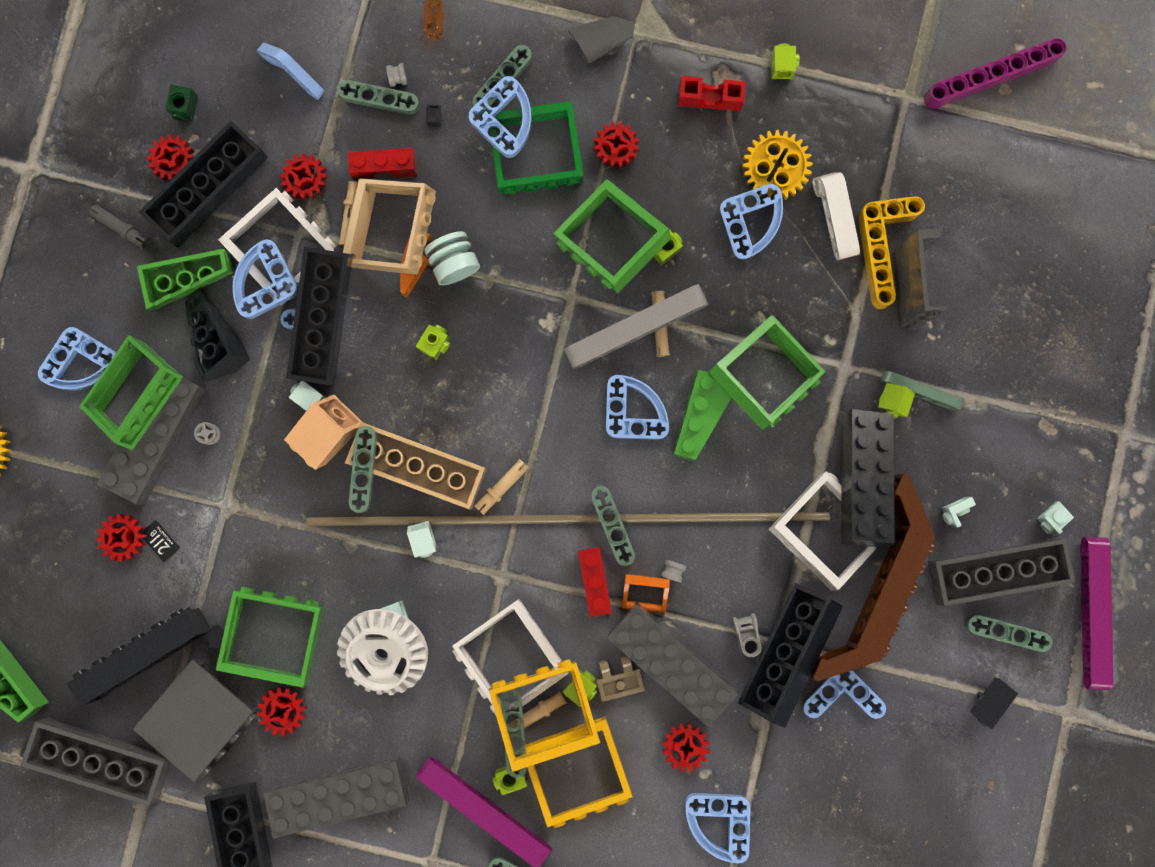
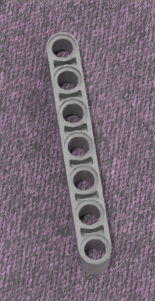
[564,284,708,369]

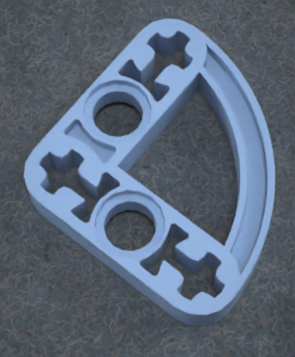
[468,76,532,158]
[720,184,783,259]
[233,239,298,319]
[38,327,116,391]
[606,375,669,440]
[685,793,750,863]

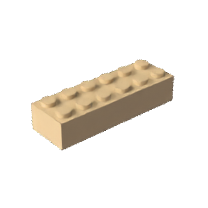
[345,422,487,510]

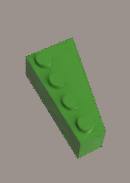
[137,249,234,311]
[673,370,741,461]
[0,640,49,722]

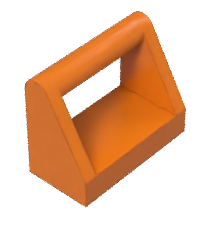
[622,574,670,614]

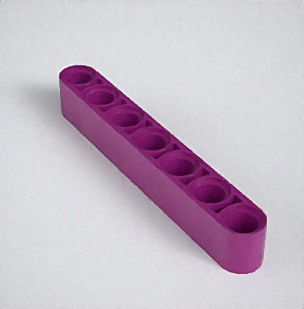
[924,38,1067,109]
[1080,537,1114,690]
[416,757,552,867]

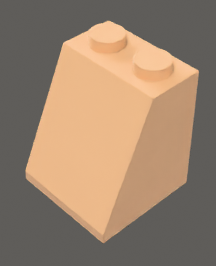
[284,395,362,470]

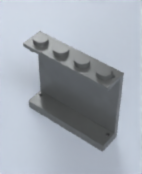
[893,229,948,330]
[133,657,259,782]

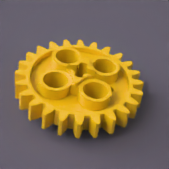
[742,130,813,200]

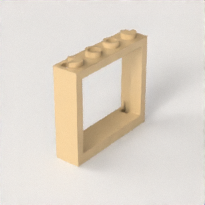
[343,179,436,275]

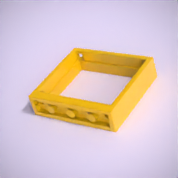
[488,659,600,772]
[526,716,633,828]

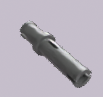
[89,204,151,250]

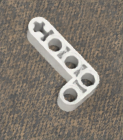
[812,172,860,260]

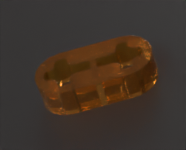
[424,0,444,40]

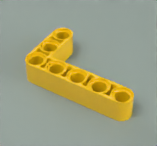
[858,197,925,309]

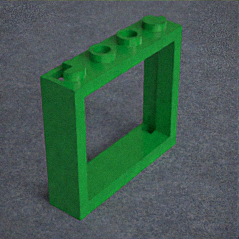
[488,101,583,195]

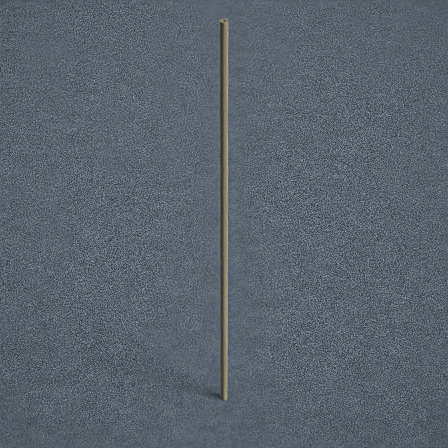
[306,512,830,526]

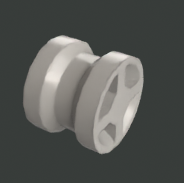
[386,63,408,87]
[194,422,221,445]
[661,559,687,583]

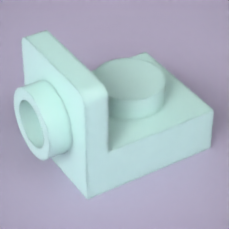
[942,497,976,528]
[1037,501,1074,535]

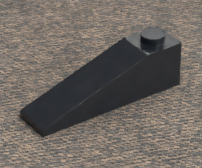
[185,288,250,382]

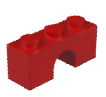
[678,76,746,111]
[348,148,417,181]
[578,547,612,617]

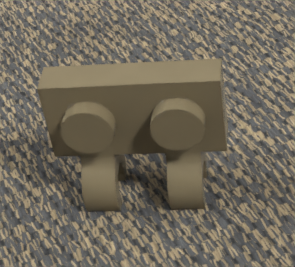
[596,655,645,702]

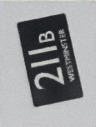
[141,520,180,562]

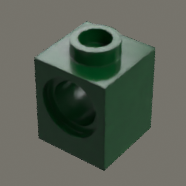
[165,84,198,121]

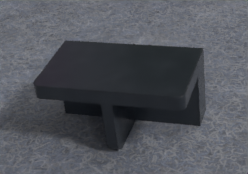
[970,677,1018,729]

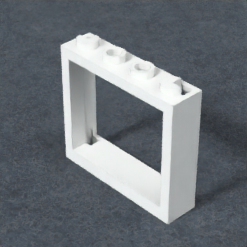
[218,188,336,306]
[768,471,876,591]
[452,599,569,716]

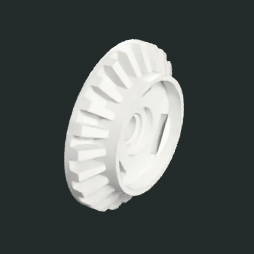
[337,609,428,695]

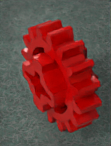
[594,121,639,169]
[147,134,195,182]
[280,153,328,201]
[95,514,147,562]
[257,686,307,736]
[662,722,710,772]

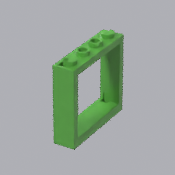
[553,179,671,294]
[709,315,825,431]
[79,335,183,450]
[216,587,324,688]

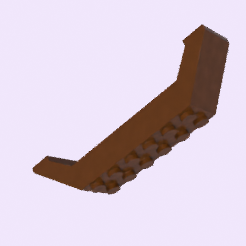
[810,473,935,681]

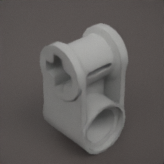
[732,613,761,657]

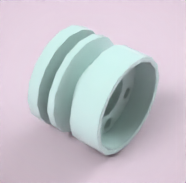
[424,231,480,285]

